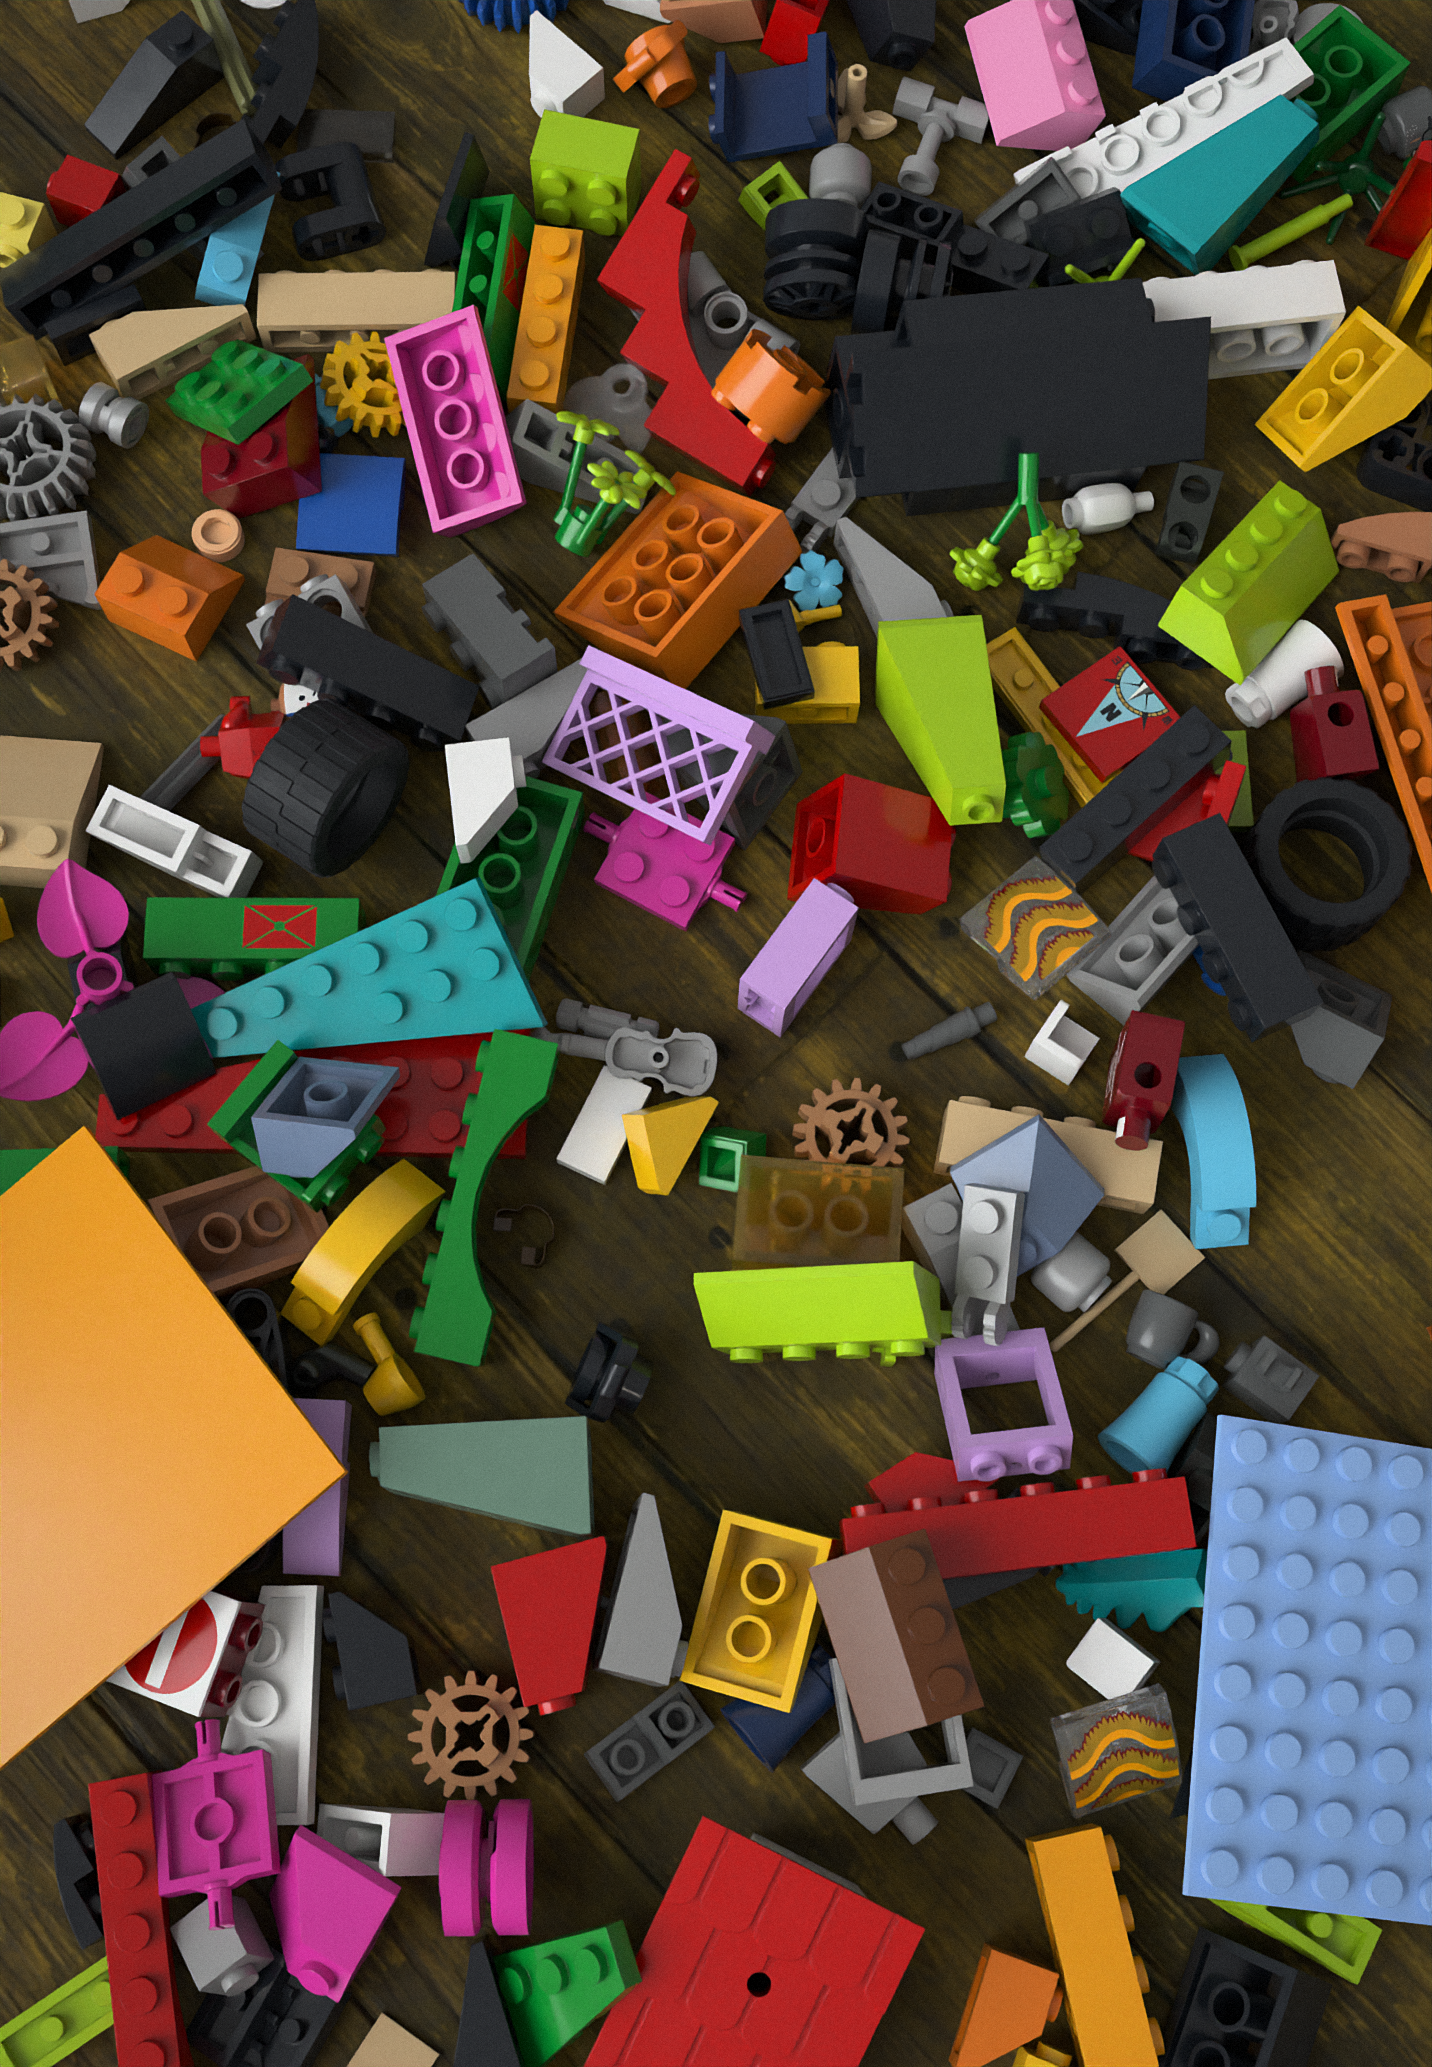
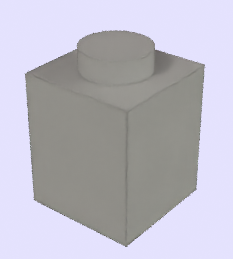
[170,1895,275,1997]

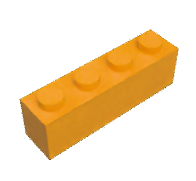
[506,225,585,414]
[1025,1823,1165,2067]

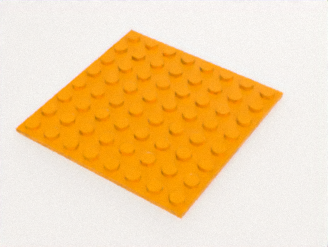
[0,1126,348,1771]

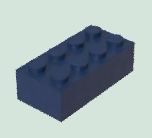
[1132,0,1255,101]

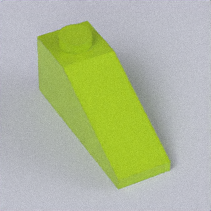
[1207,1898,1382,1985]

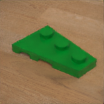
[493,1919,642,2067]

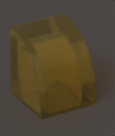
[0,334,64,409]

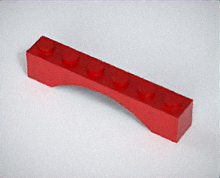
[88,1770,195,2067]

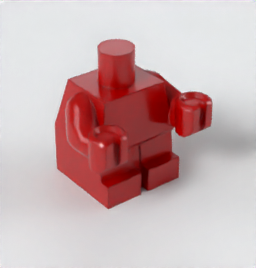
[200,696,285,779]

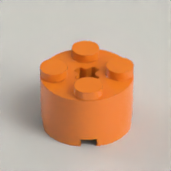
[711,329,831,444]

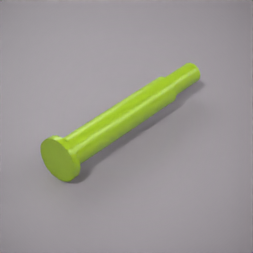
[1228,193,1353,271]

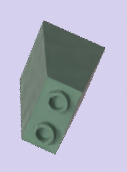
[369,1416,595,1540]

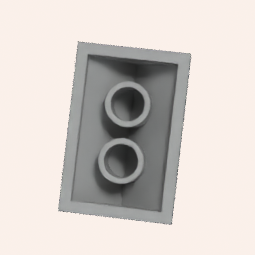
[1066,875,1199,1025]

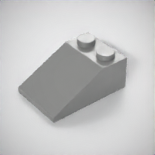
[592,1493,688,1687]

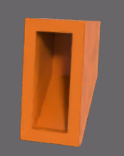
[949,1942,1063,2067]

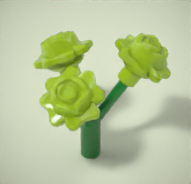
[949,452,1083,591]

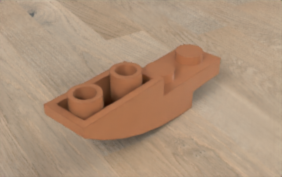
[1330,512,1432,584]

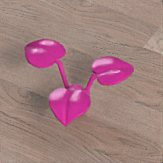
[0,859,226,1102]

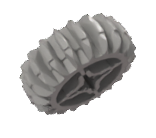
[0,393,96,522]

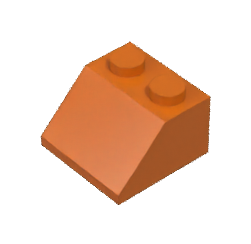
[94,535,245,662]

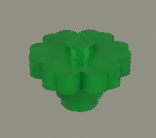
[1001,732,1069,838]

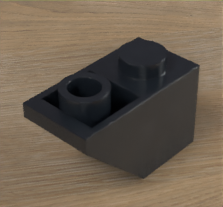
[322,1592,423,1711]

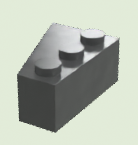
[421,553,558,710]

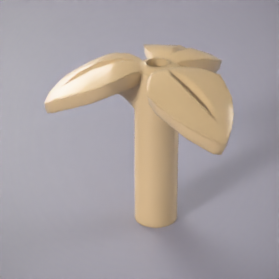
[838,64,897,143]

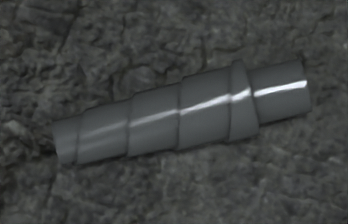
[902,1002,997,1060]

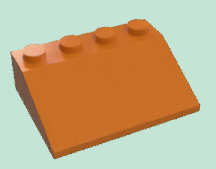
[553,471,803,690]

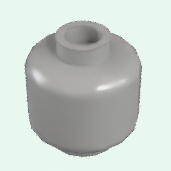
[809,143,872,209]
[1031,1232,1113,1312]

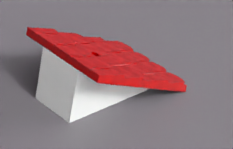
[583,1815,925,2067]

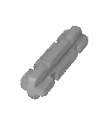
[556,998,659,1040]

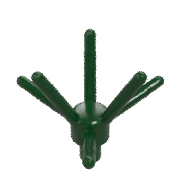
[1279,112,1395,245]

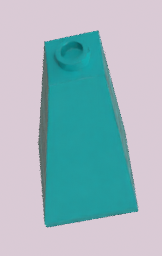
[1120,94,1320,276]

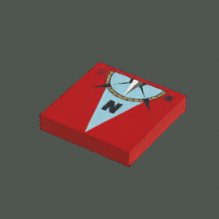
[1039,646,1181,784]

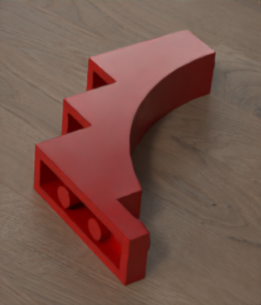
[597,148,776,497]

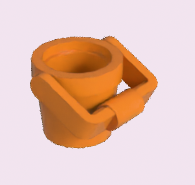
[612,20,697,108]

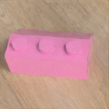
[964,0,1106,151]

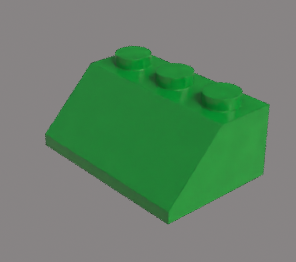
[1289,5,1411,184]

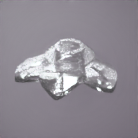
[563,363,652,454]

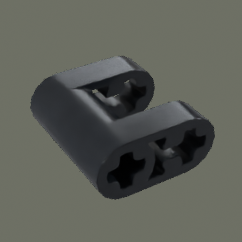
[275,141,386,261]

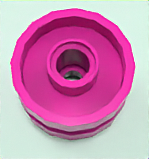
[439,1799,534,1937]

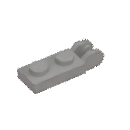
[785,447,860,553]
[951,1183,1025,1346]

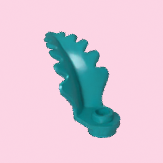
[1056,1549,1208,1632]

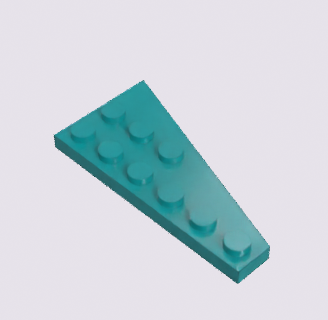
[191,877,548,1058]

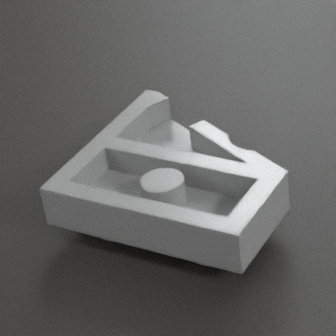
[0,510,102,610]

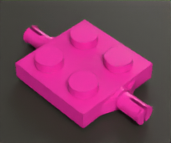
[583,791,747,932]
[152,1719,281,1931]

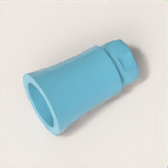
[1097,1356,1219,1474]

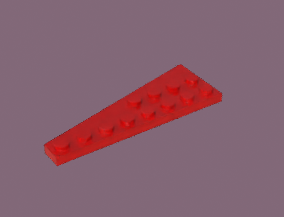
[95,1028,531,1159]

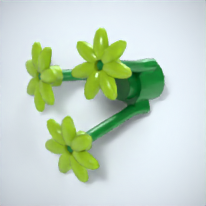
[553,411,676,557]

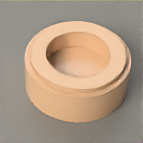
[192,509,245,563]

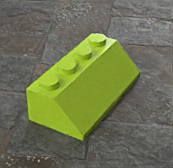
[1157,480,1339,686]
[694,1261,941,1363]

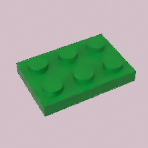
[165,339,313,445]

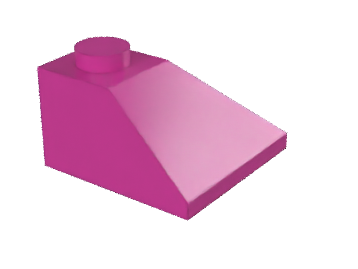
[269,1825,402,2003]

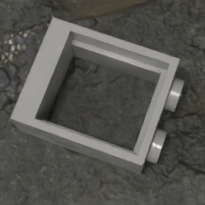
[829,1658,974,1806]

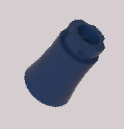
[720,1642,836,1773]

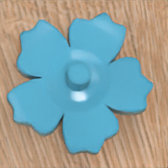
[784,550,844,611]

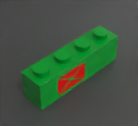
[452,194,537,402]
[143,897,366,981]

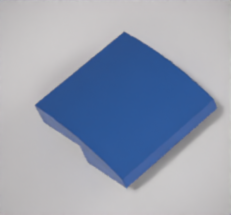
[296,453,406,557]

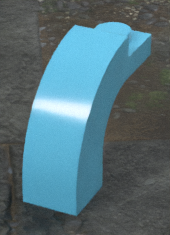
[1170,1054,1256,1249]

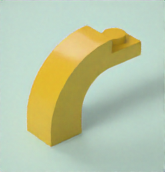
[280,1159,446,1346]

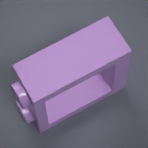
[737,878,859,1037]
[934,1327,1073,1482]

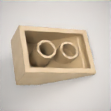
[0,735,104,888]

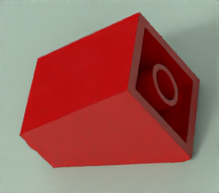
[787,773,956,915]
[490,1536,610,1716]

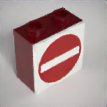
[106,1586,265,1717]

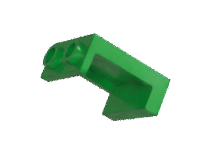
[207,1040,386,1213]

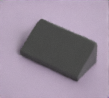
[974,157,1082,245]

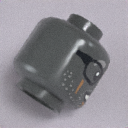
[1378,85,1432,160]

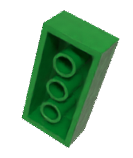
[436,776,585,982]

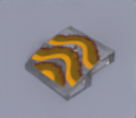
[959,856,1111,1001]
[1050,1683,1182,1818]

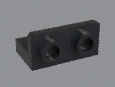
[1024,187,1141,287]

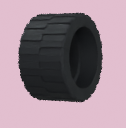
[242,698,410,878]
[1240,777,1412,952]

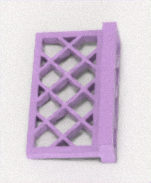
[542,645,776,846]

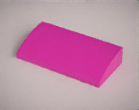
[384,305,527,538]

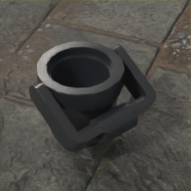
[564,1321,654,1423]

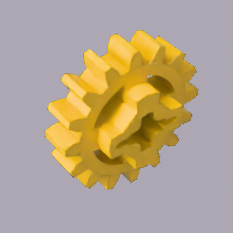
[320,332,406,438]

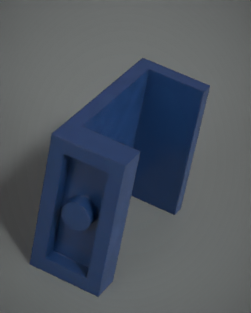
[709,31,838,163]

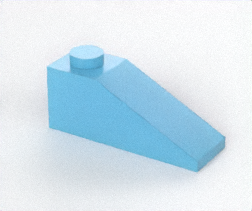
[195,172,280,306]

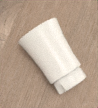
[1225,620,1344,729]

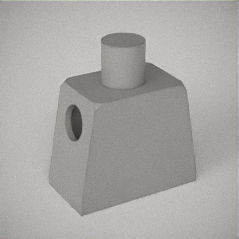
[799,1718,938,1845]

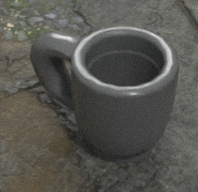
[1125,1290,1220,1370]

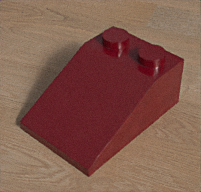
[201,354,322,519]

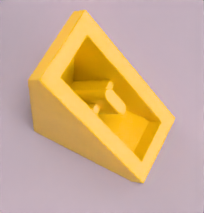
[622,1096,719,1196]

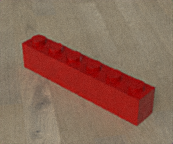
[839,1468,1197,1580]

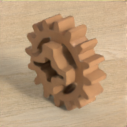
[0,559,59,672]
[792,1078,910,1196]
[408,1671,535,1800]

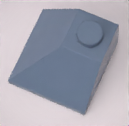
[251,1057,400,1178]
[950,1114,1104,1276]

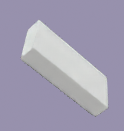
[557,1065,652,1185]

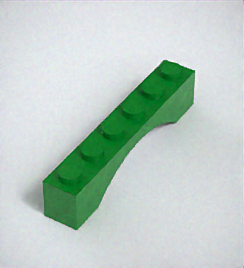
[409,1029,561,1367]

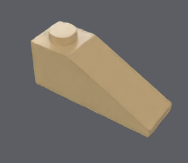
[89,304,257,400]

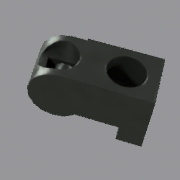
[1155,461,1224,565]

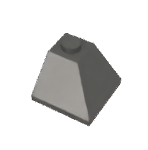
[1291,949,1393,1089]

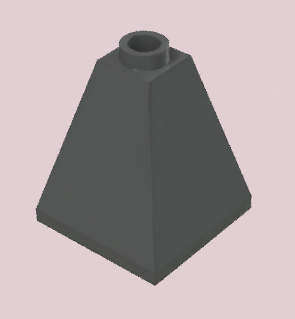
[651,714,803,851]

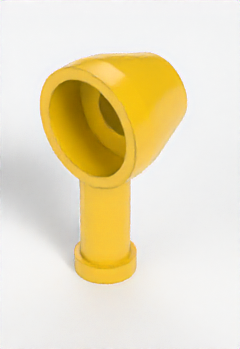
[353,1312,425,1416]

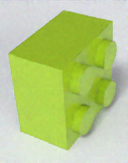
[530,109,641,236]

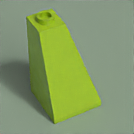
[875,615,1006,825]

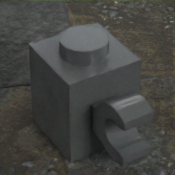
[1221,1335,1320,1424]

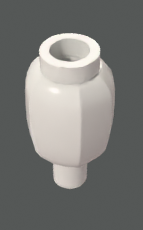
[1062,483,1154,535]

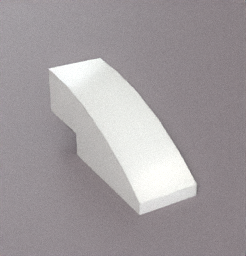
[85,785,264,898]

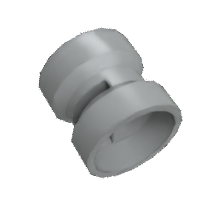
[79,382,149,449]

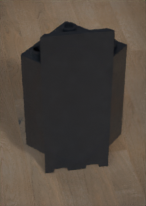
[822,278,1211,517]

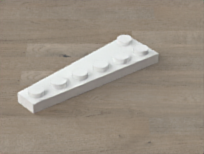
[1013,37,1314,212]

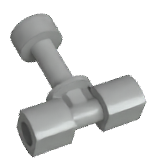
[892,76,990,196]

